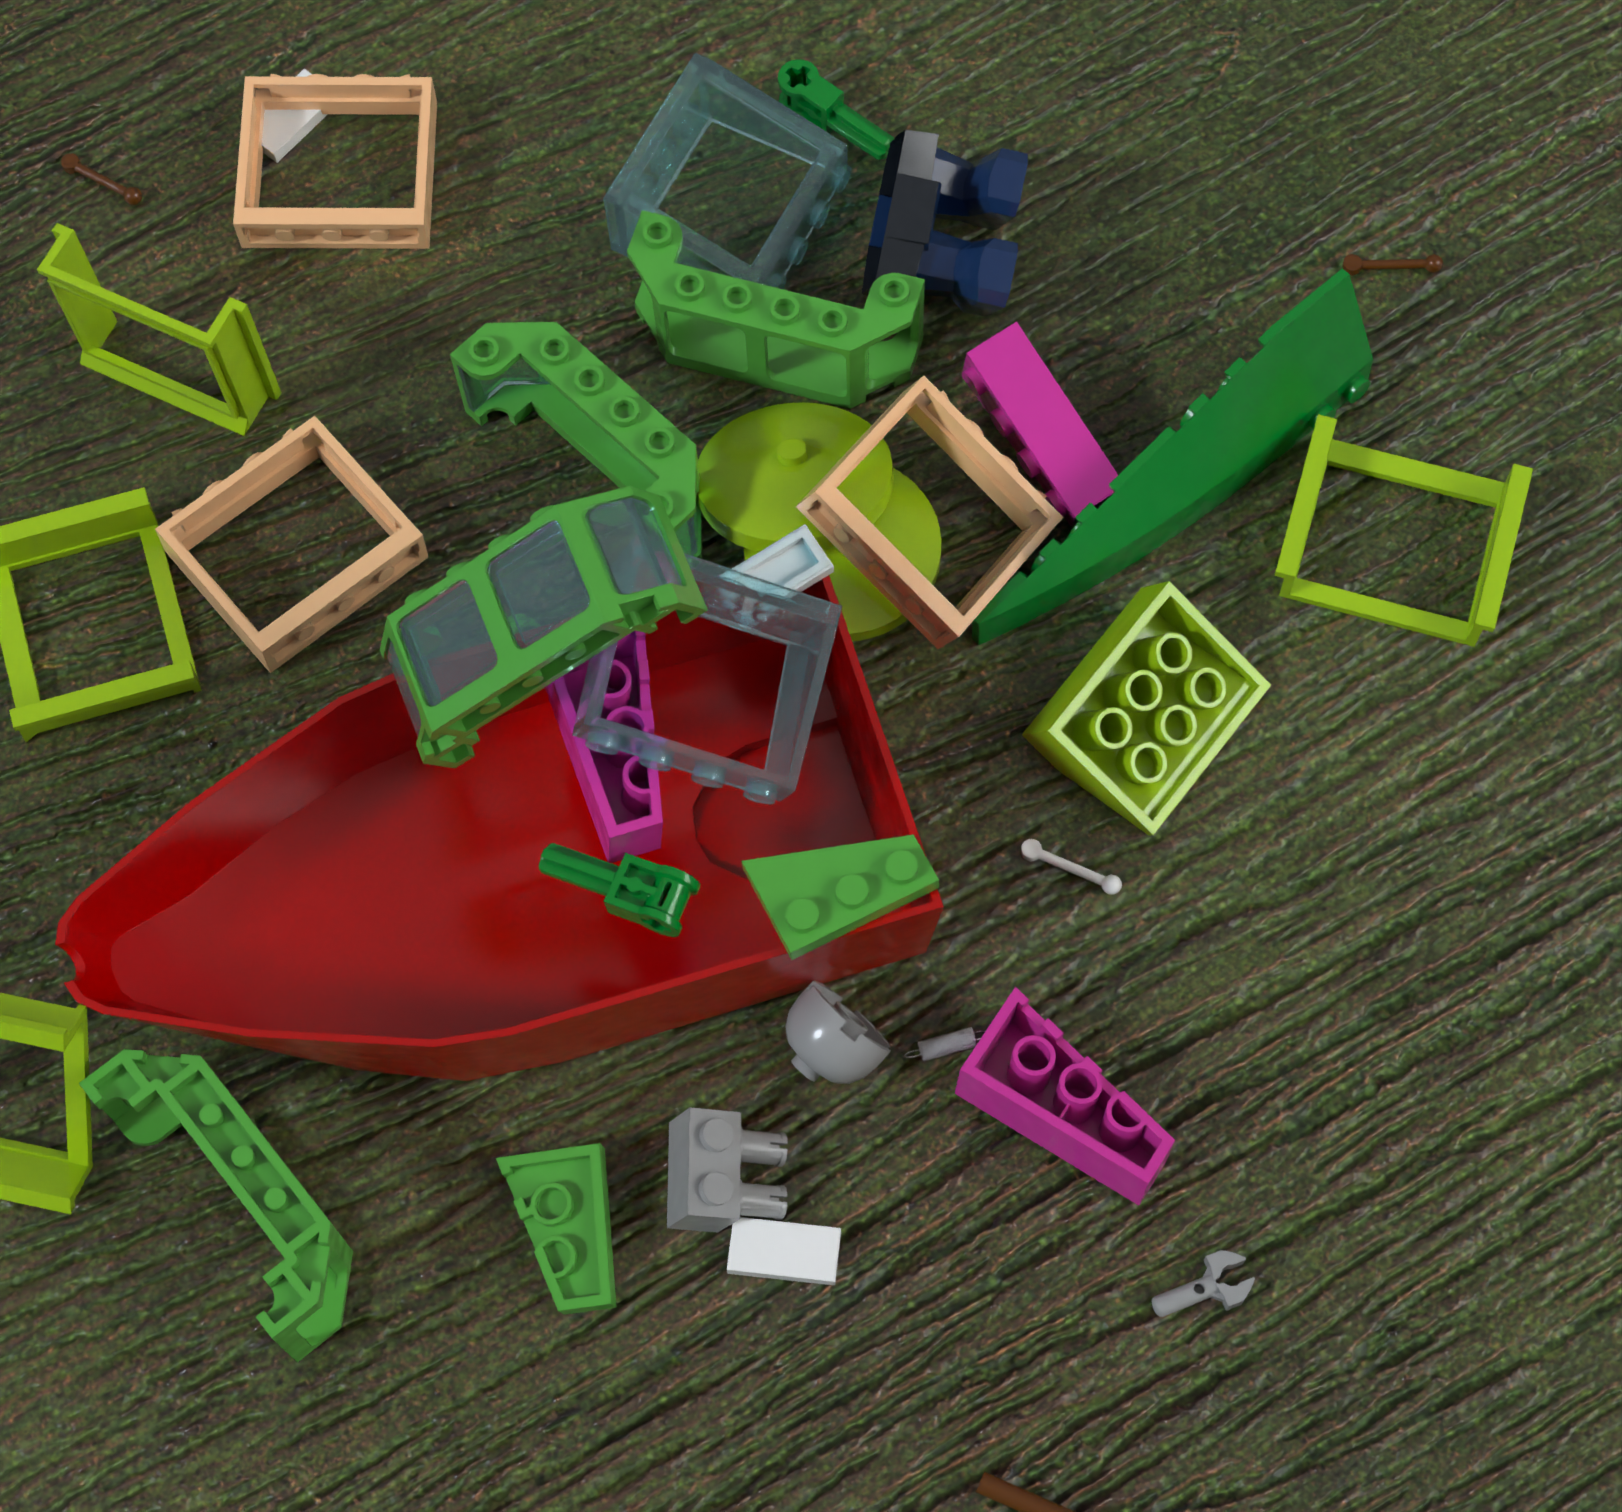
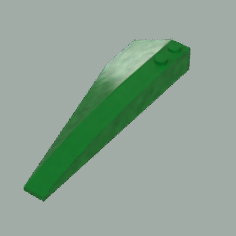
[972,268,1373,645]

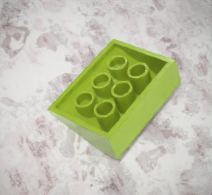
[1022,581,1271,836]

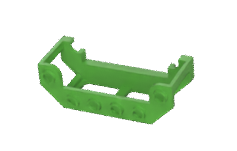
[627,210,925,409]
[79,1049,353,1363]

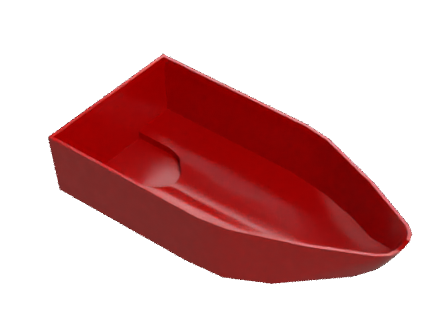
[55,575,944,1081]

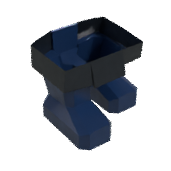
[862,130,1028,317]

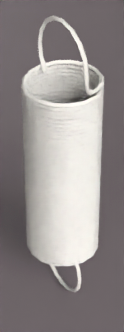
[904,1027,985,1061]

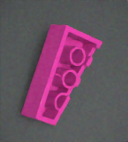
[961,321,1118,526]
[545,630,663,863]
[955,986,1175,1206]

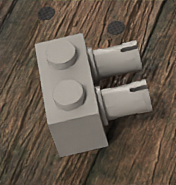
[667,1107,788,1233]

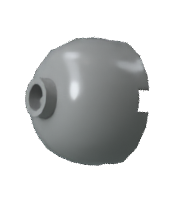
[785,980,891,1084]

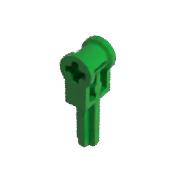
[778,59,894,160]
[539,843,701,937]

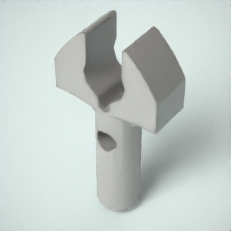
[1152,1250,1255,1317]

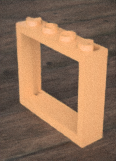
[233,74,437,249]
[796,375,1063,649]
[155,416,428,673]

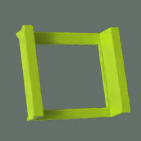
[37,223,282,436]
[1274,414,1533,647]
[0,487,202,742]
[0,993,93,1214]

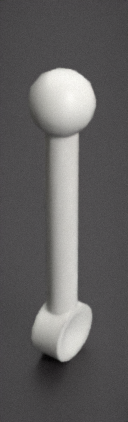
[1021,839,1122,895]

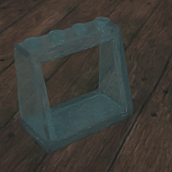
[603,53,852,289]
[572,537,842,804]

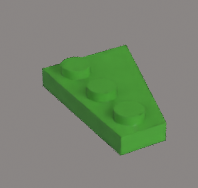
[741,834,939,960]
[496,1143,617,1315]

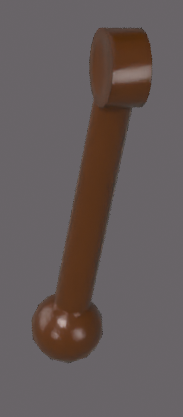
[61,153,142,205]
[1342,254,1443,276]

